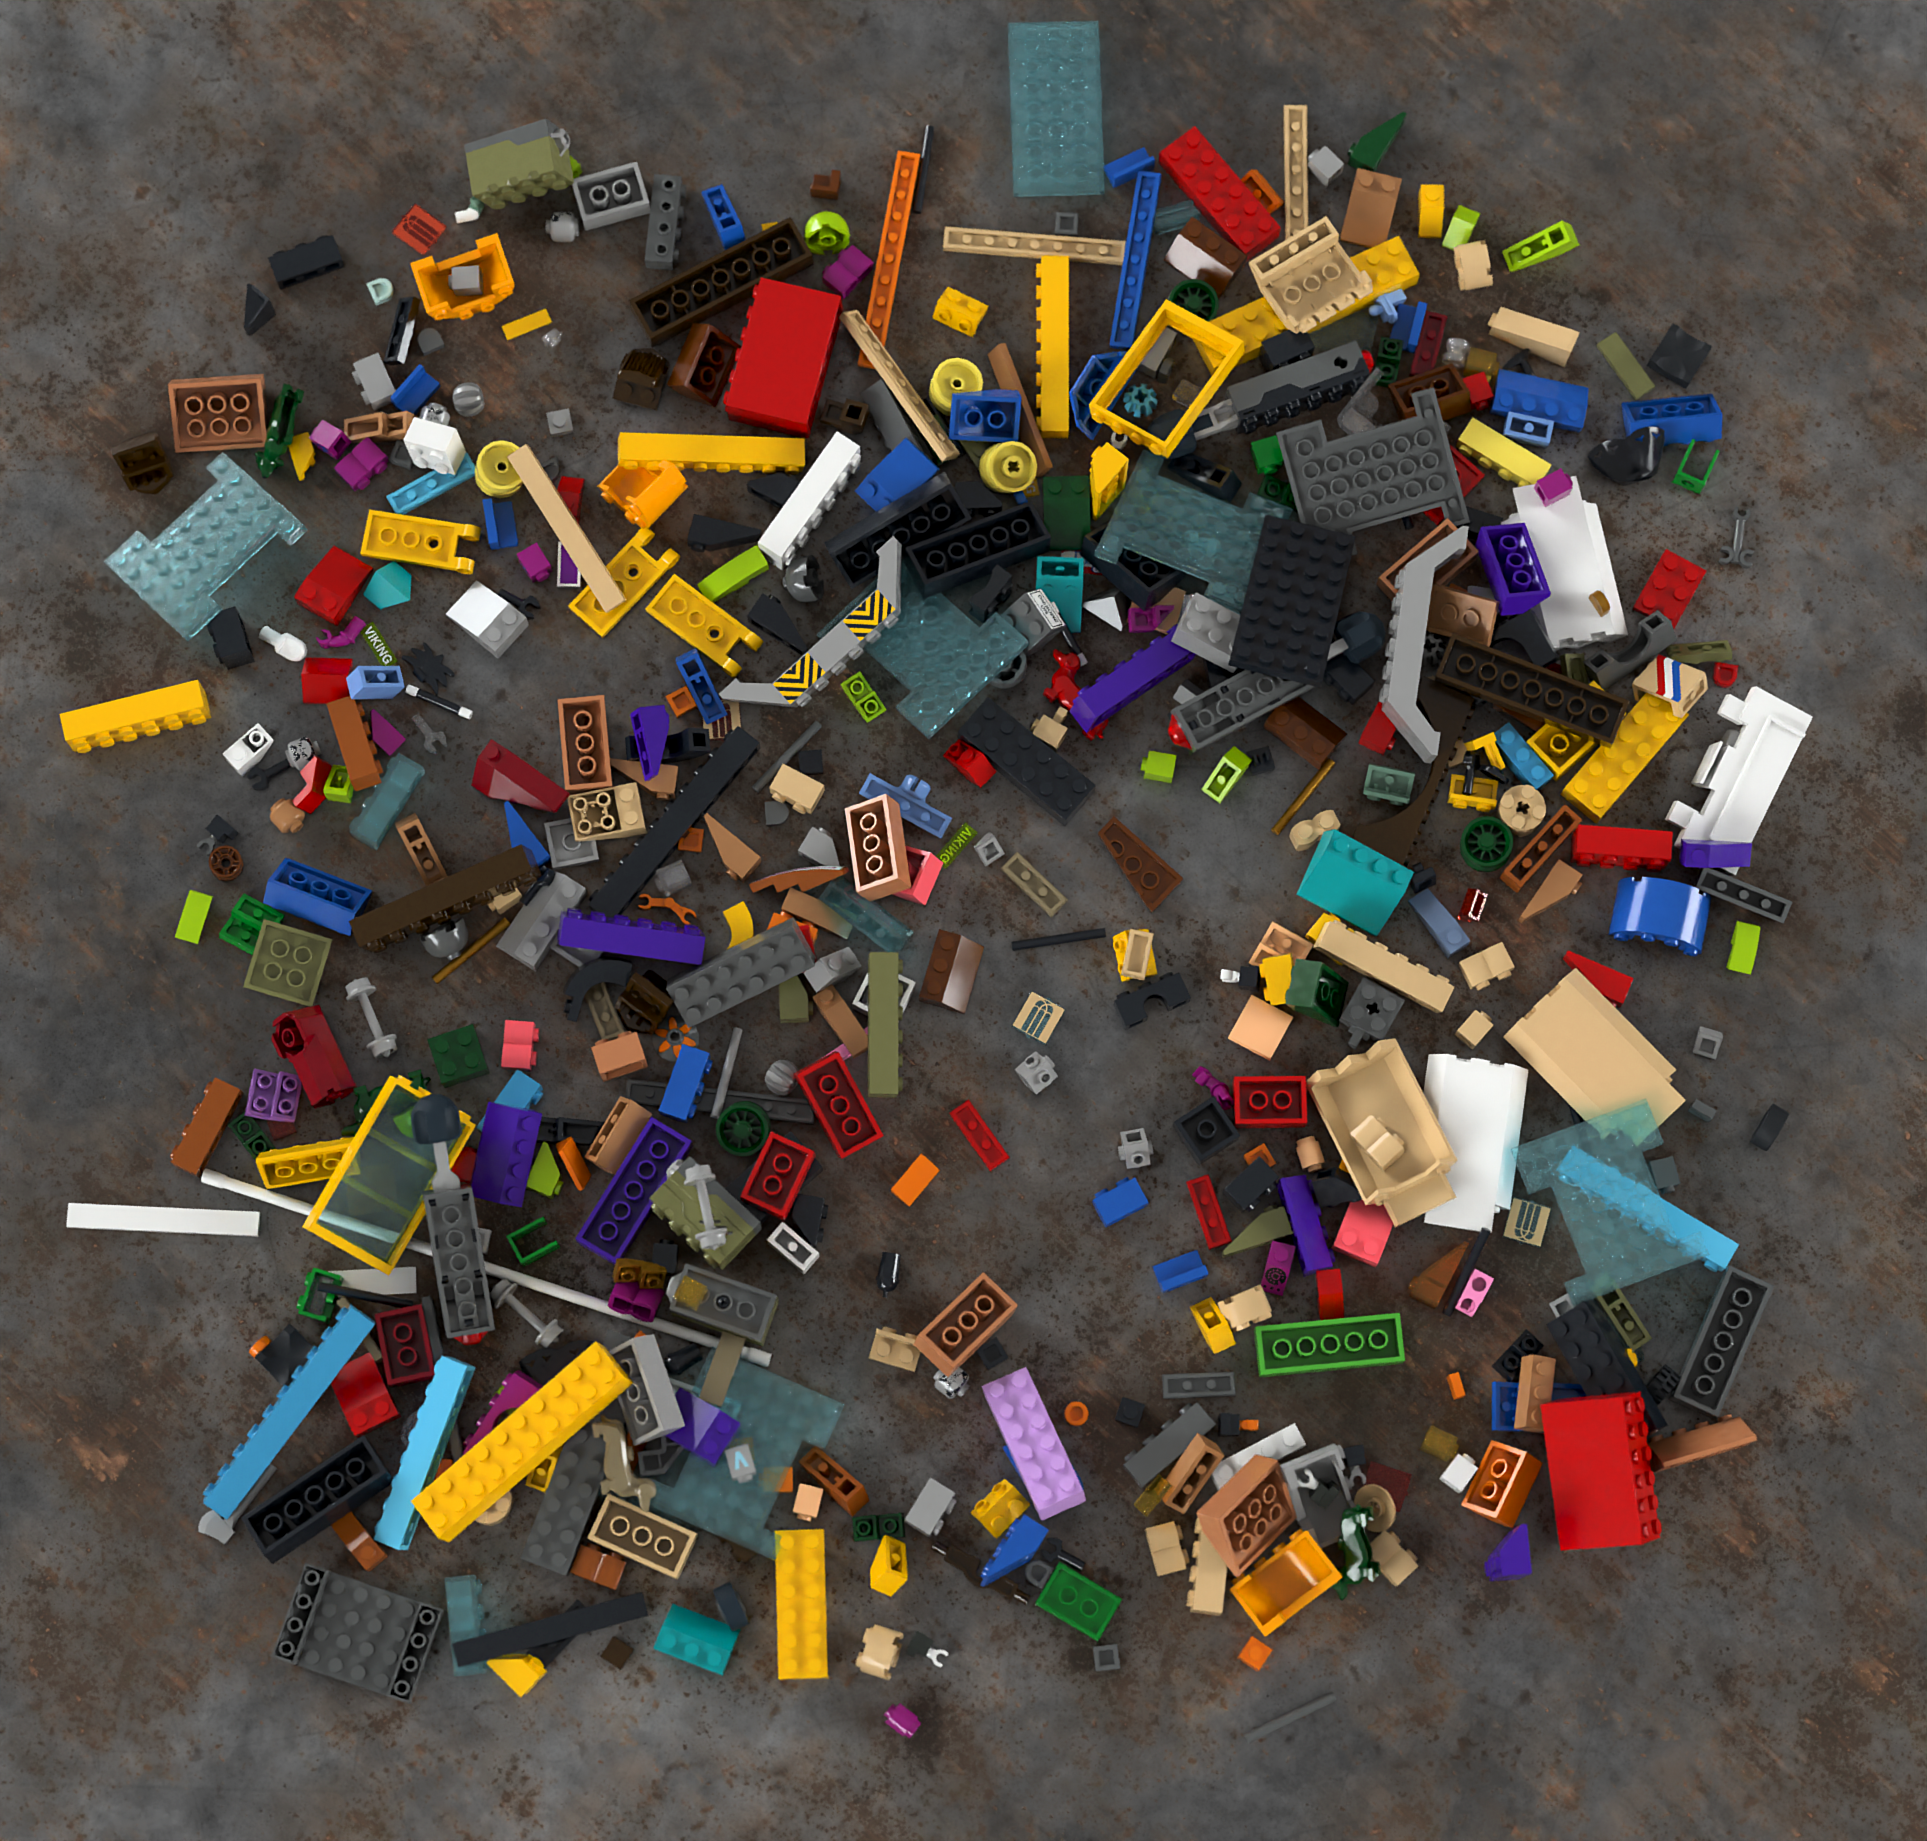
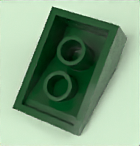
[1042,476,1090,551]
[1285,959,1349,1027]

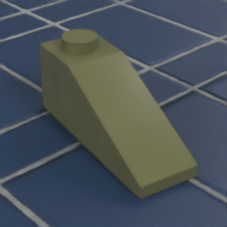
[779,975,814,1023]
[1222,1205,1293,1258]
[1587,1275,1652,1352]

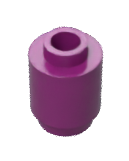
[884,1703,921,1738]

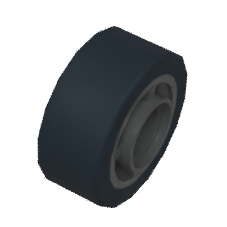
[713,1582,750,1632]

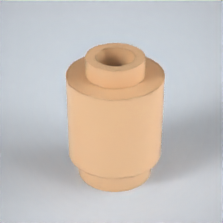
[1296,1136,1325,1173]

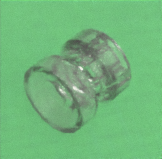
[1442,338,1470,368]

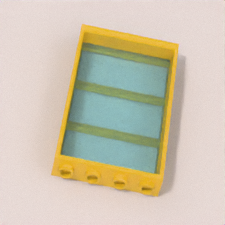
[302,1075,476,1276]

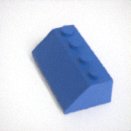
[1489,369,1589,433]
[1621,394,1722,446]
[263,858,372,936]

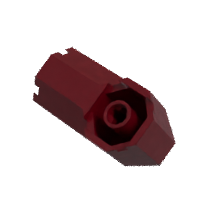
[271,1005,357,1109]

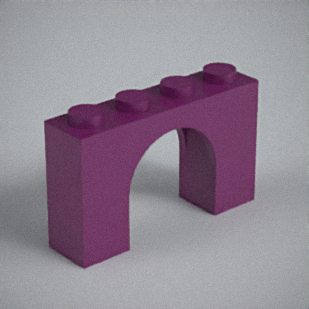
[462,1370,544,1455]

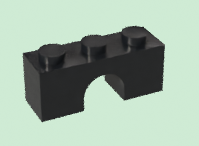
[1113,972,1191,1030]

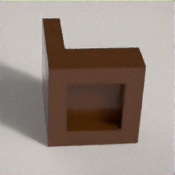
[810,170,841,200]

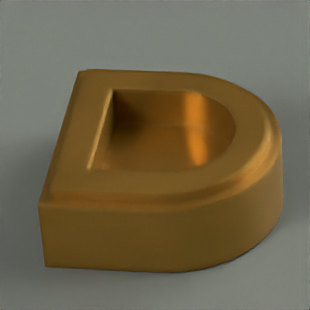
[1589,590,1610,617]

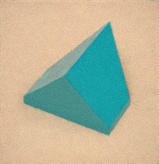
[363,561,412,610]

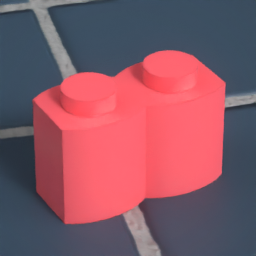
[501,1020,539,1071]

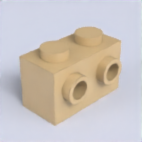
[769,764,825,814]

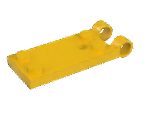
[360,510,481,574]
[568,527,680,638]
[645,574,764,678]

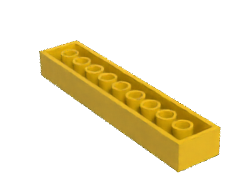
[1192,236,1420,376]
[411,1341,633,1542]

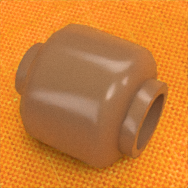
[270,798,305,833]

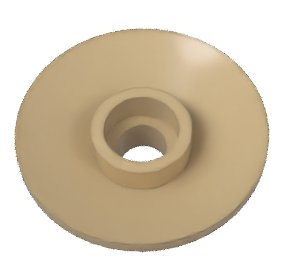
[1354,1484,1396,1532]

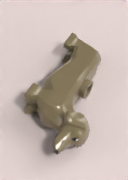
[592,1414,657,1512]

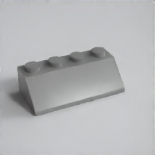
[496,870,588,972]
[609,1334,685,1446]

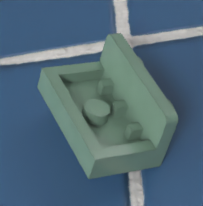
[1363,763,1415,806]

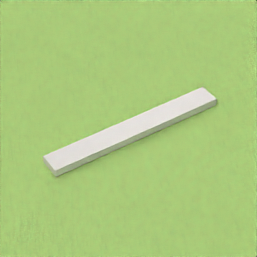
[66,1203,261,1237]

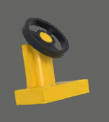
[1464,732,1509,785]

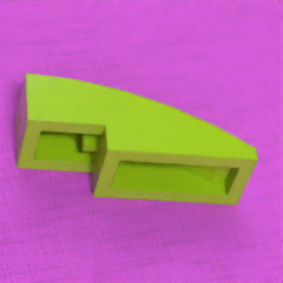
[697,545,769,603]

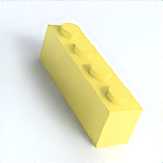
[1456,417,1551,487]

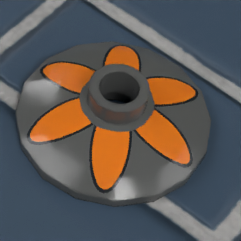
[652,1015,699,1062]

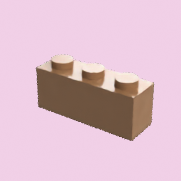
[584,1096,652,1175]
[1514,1355,1556,1433]
[1157,1433,1225,1514]

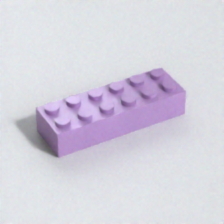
[982,1367,1086,1521]

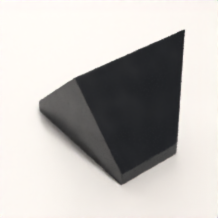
[244,284,276,335]

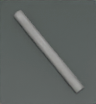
[711,1028,743,1119]

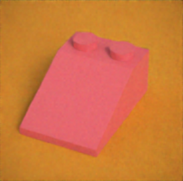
[892,846,943,905]
[1331,1199,1393,1267]

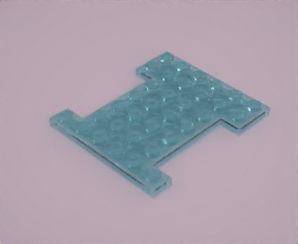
[1094,449,1293,615]
[104,452,308,641]
[816,559,1029,739]
[1511,1099,1709,1306]
[649,1347,845,1561]

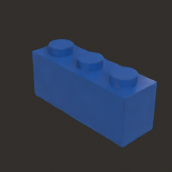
[659,1044,713,1124]

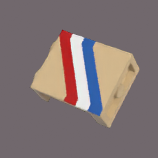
[1632,654,1708,718]

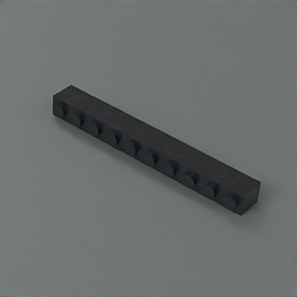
[588,726,761,918]

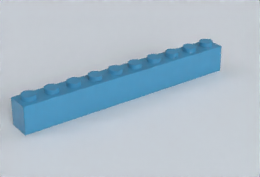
[203,1304,375,1520]

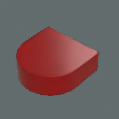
[1712,662,1738,688]

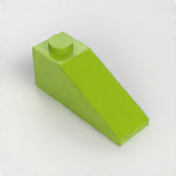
[1502,220,1579,272]

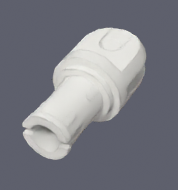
[259,626,307,661]

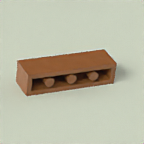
[326,696,383,792]
[1500,804,1582,893]
[170,1077,244,1178]

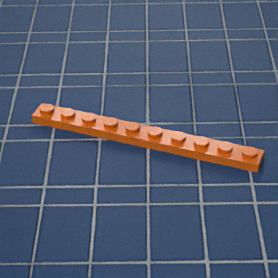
[858,150,920,369]

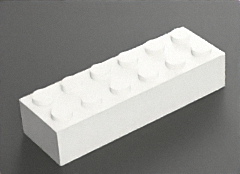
[758,432,862,570]

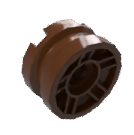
[209,845,243,882]

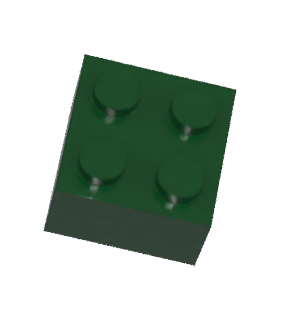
[427,1024,490,1088]

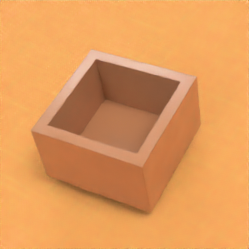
[591,1031,648,1082]

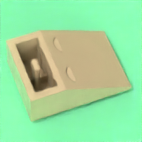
[567,782,647,842]

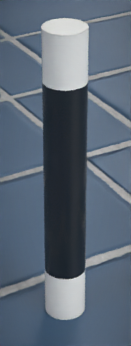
[1051,601,1088,667]
[405,684,473,719]

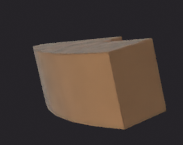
[344,411,417,443]
[781,887,856,940]

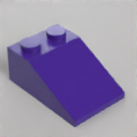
[665,1388,741,1467]

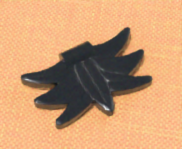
[401,642,455,695]

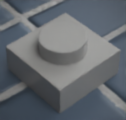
[546,408,574,437]

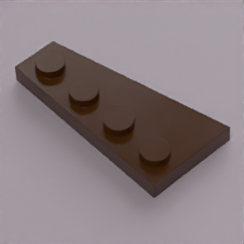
[1098,816,1183,914]

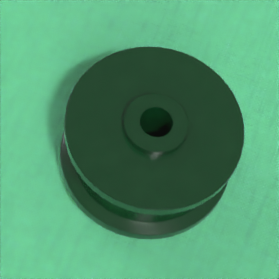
[1168,279,1219,322]
[1460,816,1513,872]
[716,1101,771,1156]

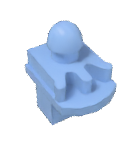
[1369,288,1406,324]

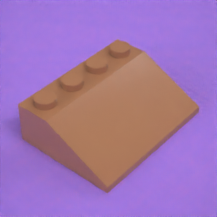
[168,374,268,453]
[1647,1414,1757,1473]
[1196,1454,1297,1576]

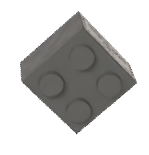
[996,588,1066,656]

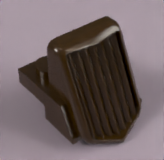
[612,348,670,410]
[111,432,174,494]
[614,970,674,1036]

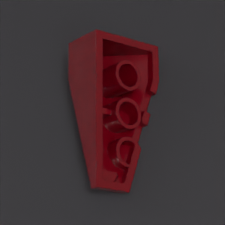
[471,739,570,813]

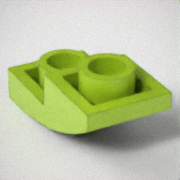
[840,671,887,723]
[175,889,213,944]
[1726,921,1760,975]

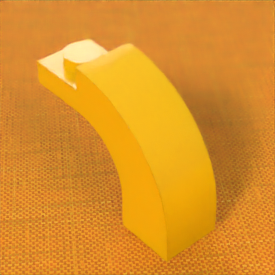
[723,901,754,950]

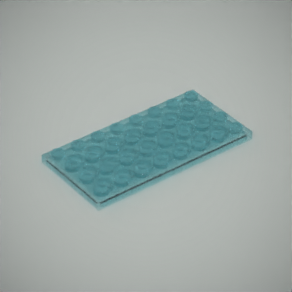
[1008,21,1105,197]

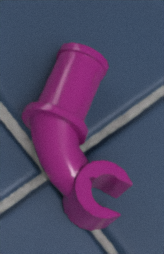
[316,616,366,649]
[1192,1066,1234,1110]

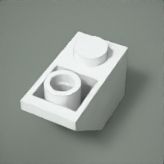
[222,723,274,777]

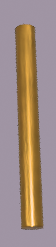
[1271,758,1335,835]
[432,917,510,984]

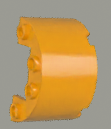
[410,233,515,320]
[598,459,688,529]
[1229,1528,1343,1637]

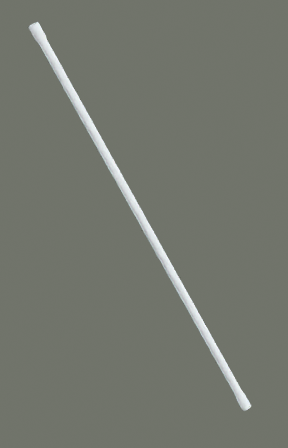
[201,1169,772,1367]

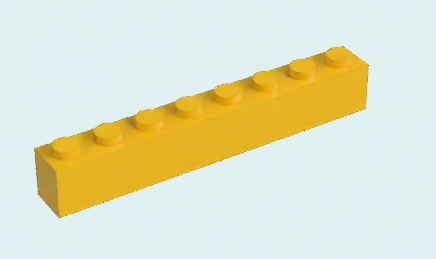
[1036,256,1069,438]
[618,432,805,475]

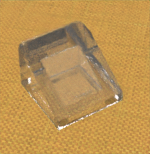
[1172,379,1202,407]

